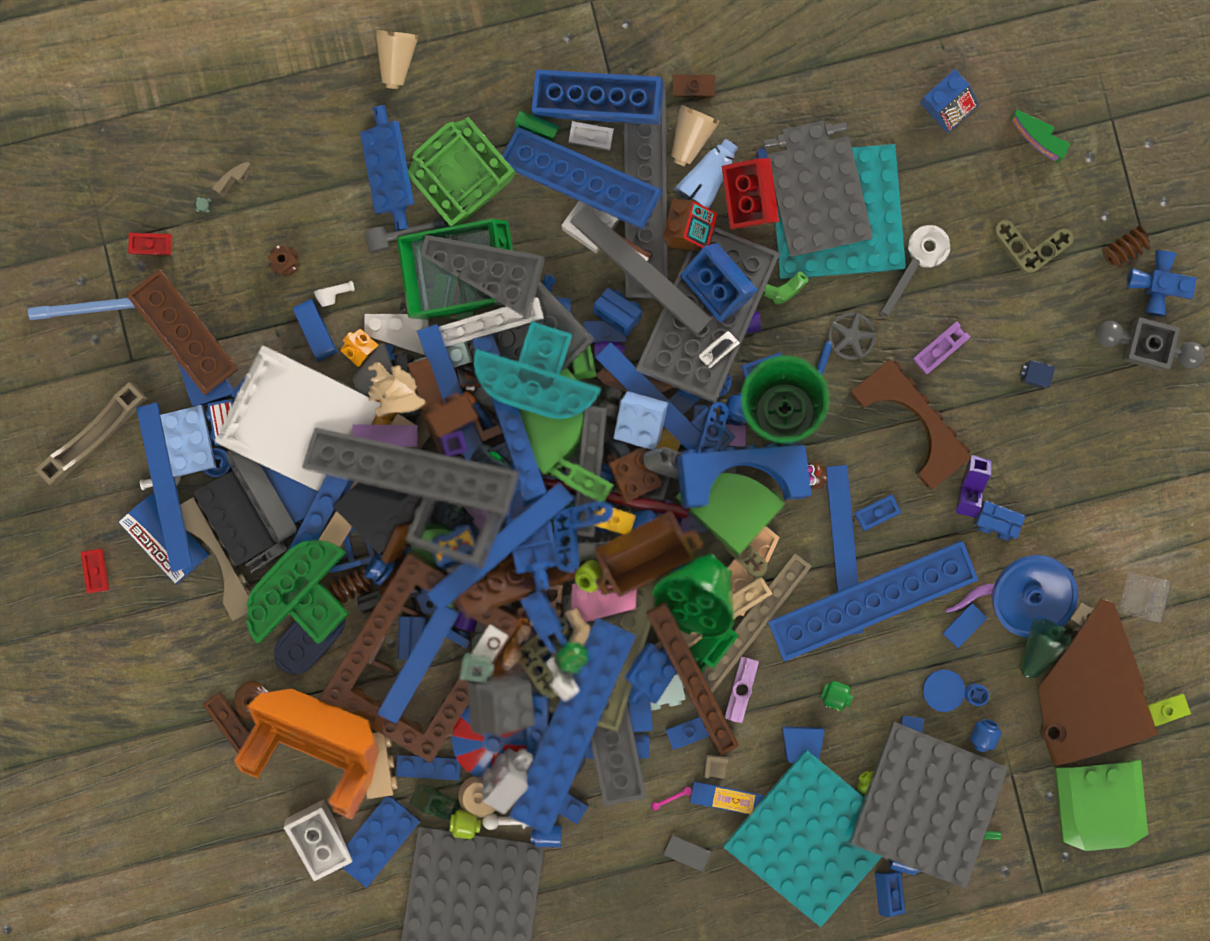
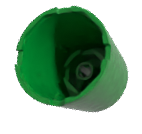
[741,356,829,444]

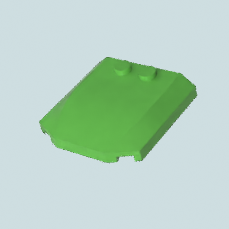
[407,117,516,226]
[1054,759,1148,851]

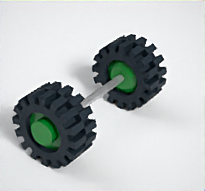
[433,444,512,530]

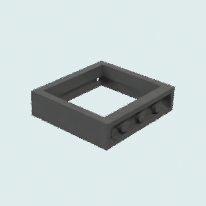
[407,491,515,570]

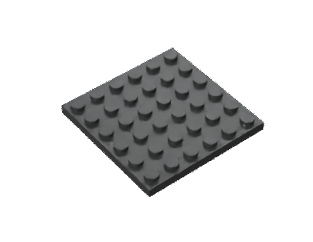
[849,722,1008,888]
[401,826,544,941]

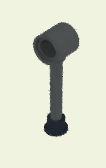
[364,216,445,253]

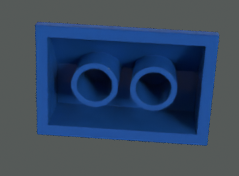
[680,243,758,322]

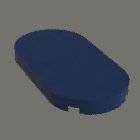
[274,619,345,674]

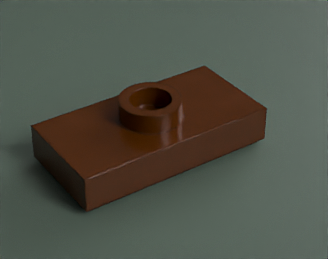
[673,75,715,97]

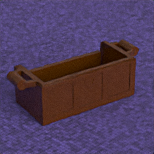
[594,511,703,597]

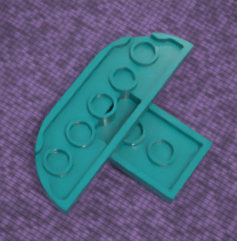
[475,321,600,419]

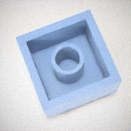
[614,391,668,450]

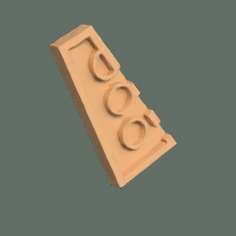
[728,527,780,616]

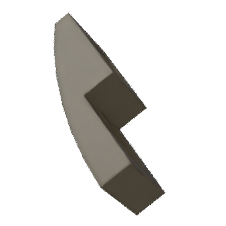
[212,162,254,197]

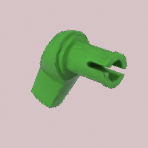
[762,272,808,305]

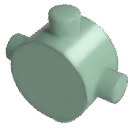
[195,197,211,213]

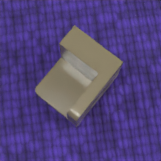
[703,754,728,778]

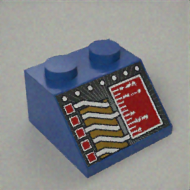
[920,69,979,133]

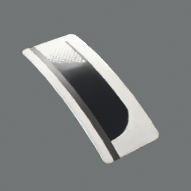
[699,332,739,368]

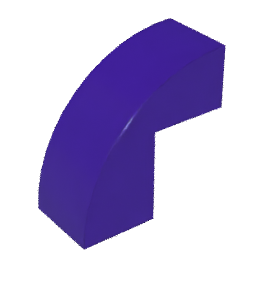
[956,455,992,518]

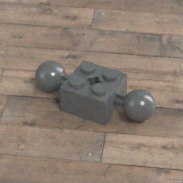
[1095,317,1205,371]

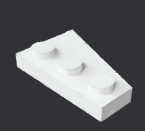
[365,314,429,356]

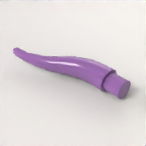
[945,584,994,612]

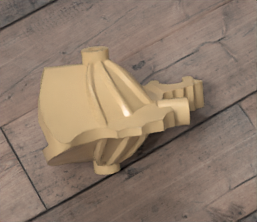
[368,363,426,417]

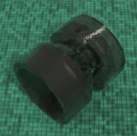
[596,386,626,425]

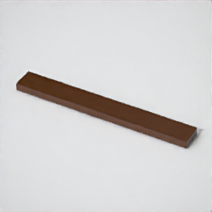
[645,601,739,756]

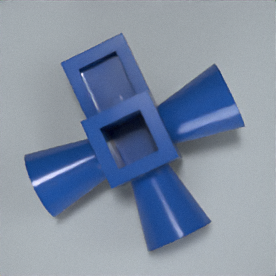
[1126,250,1197,317]

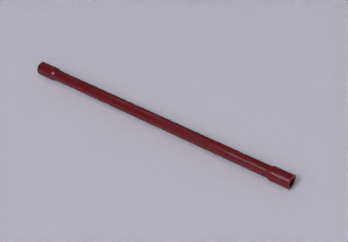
[541,477,689,519]

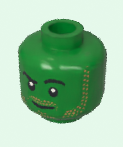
[556,641,589,674]

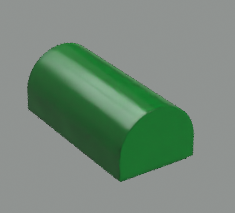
[515,110,560,142]

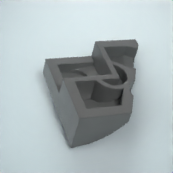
[352,343,393,396]

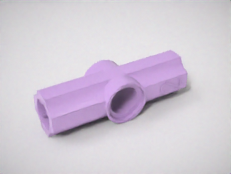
[725,656,759,723]

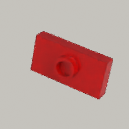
[128,233,173,256]
[80,549,109,594]

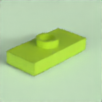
[1148,693,1191,726]

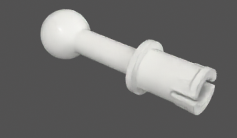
[482,813,529,830]

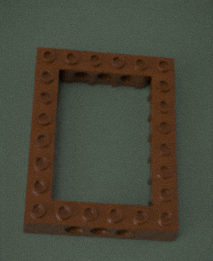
[320,549,521,763]

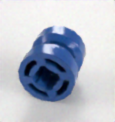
[965,683,989,706]

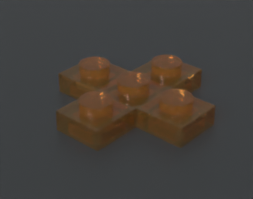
[492,617,532,677]

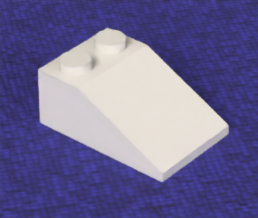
[284,799,352,881]

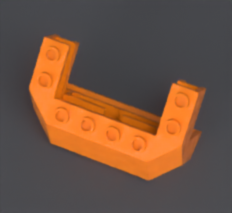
[234,689,378,819]

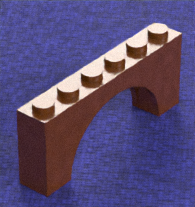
[849,359,972,490]

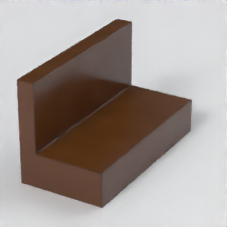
[474,418,503,443]

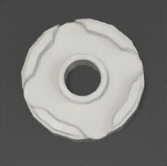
[908,225,950,268]

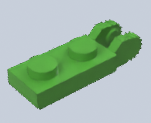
[551,457,613,502]

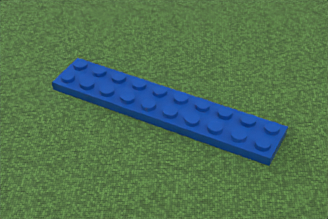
[767,541,978,662]
[509,618,637,835]

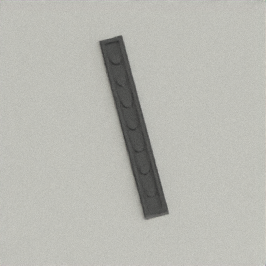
[570,206,712,336]

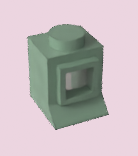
[460,653,494,683]

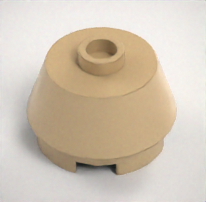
[458,776,496,818]

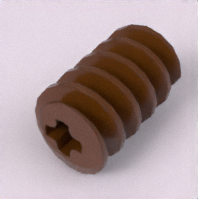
[1102,226,1151,268]
[325,565,373,603]

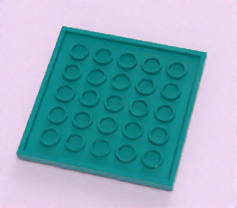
[775,144,906,280]
[723,749,882,927]

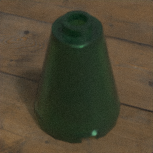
[1019,619,1072,678]

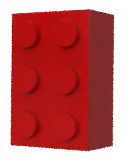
[721,158,779,229]

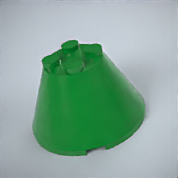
[652,554,734,638]

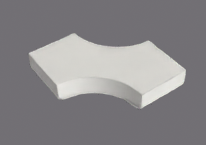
[546,656,579,701]

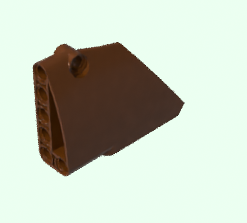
[1038,599,1158,766]

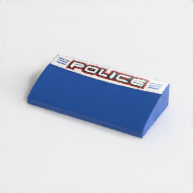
[118,493,210,584]

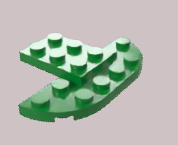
[246,540,349,644]

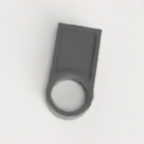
[245,541,288,573]

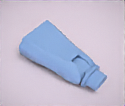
[674,139,738,209]

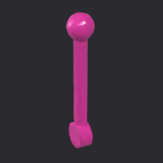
[651,787,692,811]

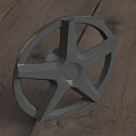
[828,312,876,360]

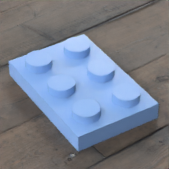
[160,405,216,477]

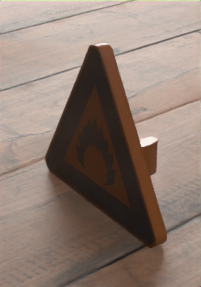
[455,367,482,392]

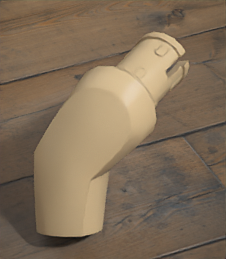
[565,607,591,646]

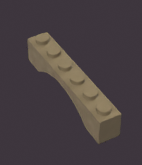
[35,382,149,486]
[180,497,251,621]

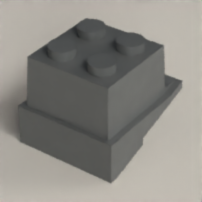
[467,672,535,735]

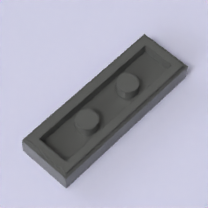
[879,257,920,317]

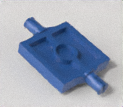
[624,643,676,706]

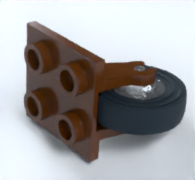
[604,438,662,503]

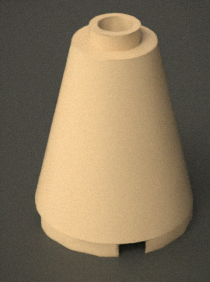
[376,30,418,89]
[671,105,719,166]

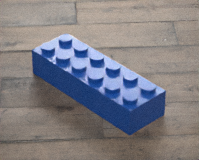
[532,70,664,125]

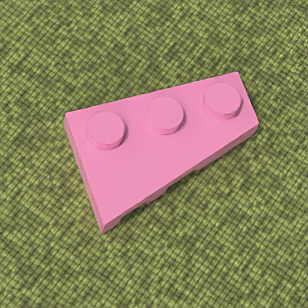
[570,584,637,627]

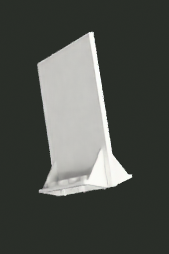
[215,346,381,491]

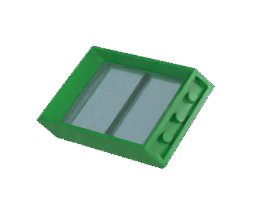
[396,219,513,320]

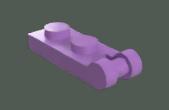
[912,321,970,375]

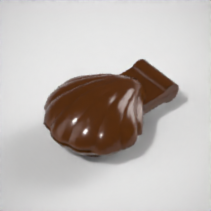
[233,681,273,721]

